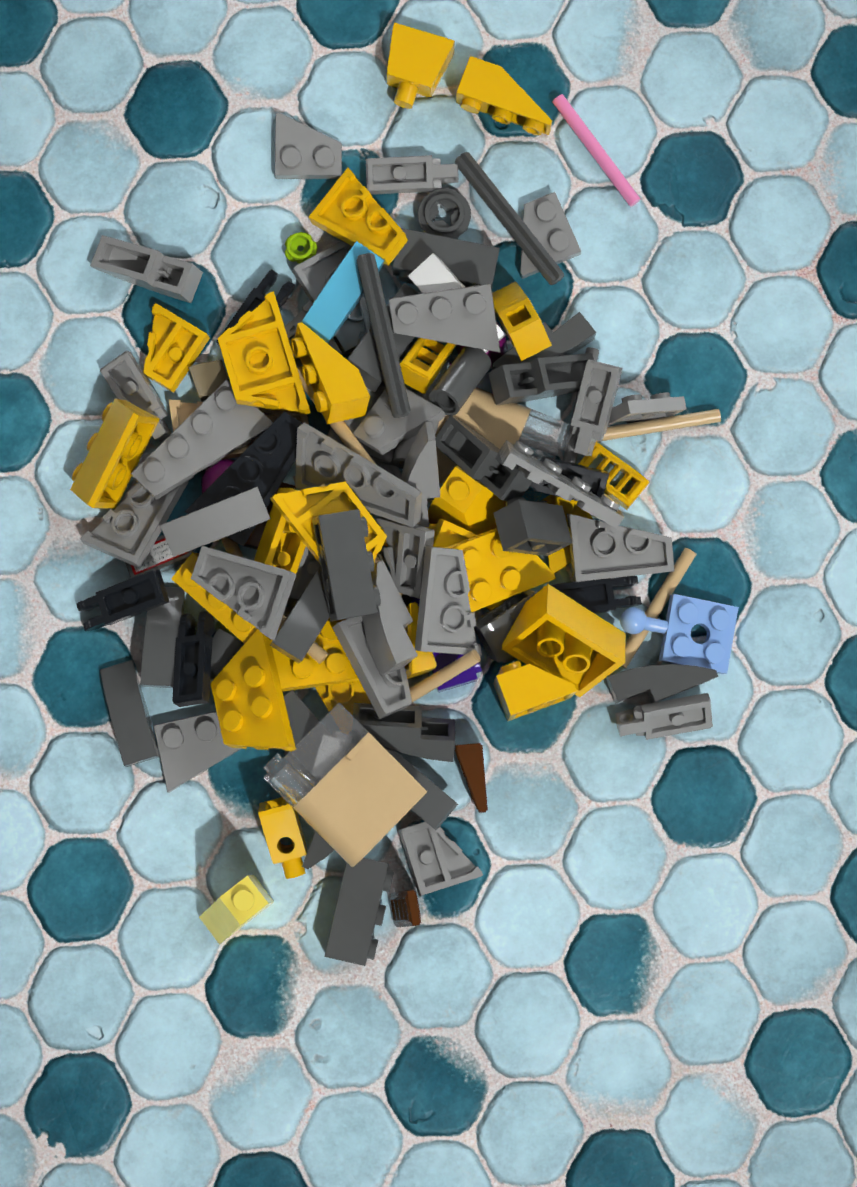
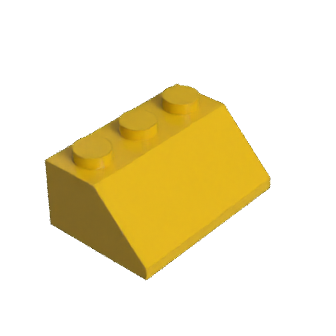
[70,399,160,509]
[502,584,626,697]
[493,661,577,722]

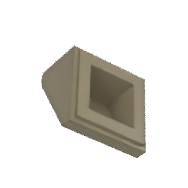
[188,359,230,402]

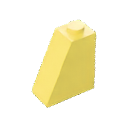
[199,875,274,945]

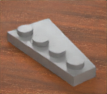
[131,380,273,500]

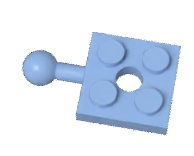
[620,594,739,674]

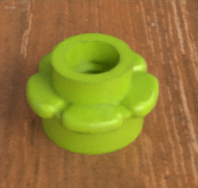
[285,232,317,264]

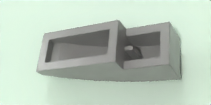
[90,235,203,303]
[401,421,440,527]
[160,487,270,557]
[362,560,418,676]

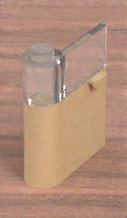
[435,387,572,502]
[263,703,427,867]

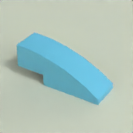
[302,241,384,344]

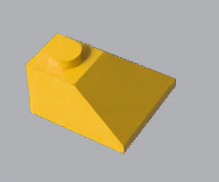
[428,465,506,535]

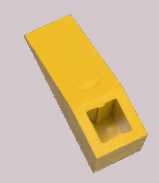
[456,56,552,135]
[492,281,552,361]
[291,322,370,424]

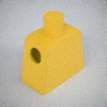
[387,22,455,109]
[258,794,307,879]

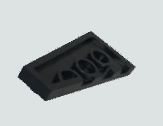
[185,412,303,547]

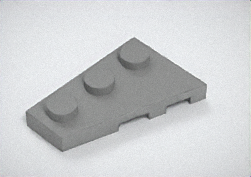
[389,284,500,352]
[415,546,482,656]

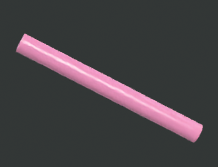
[552,94,641,207]

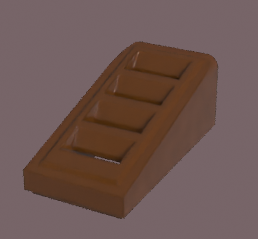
[455,743,488,813]
[389,889,421,927]

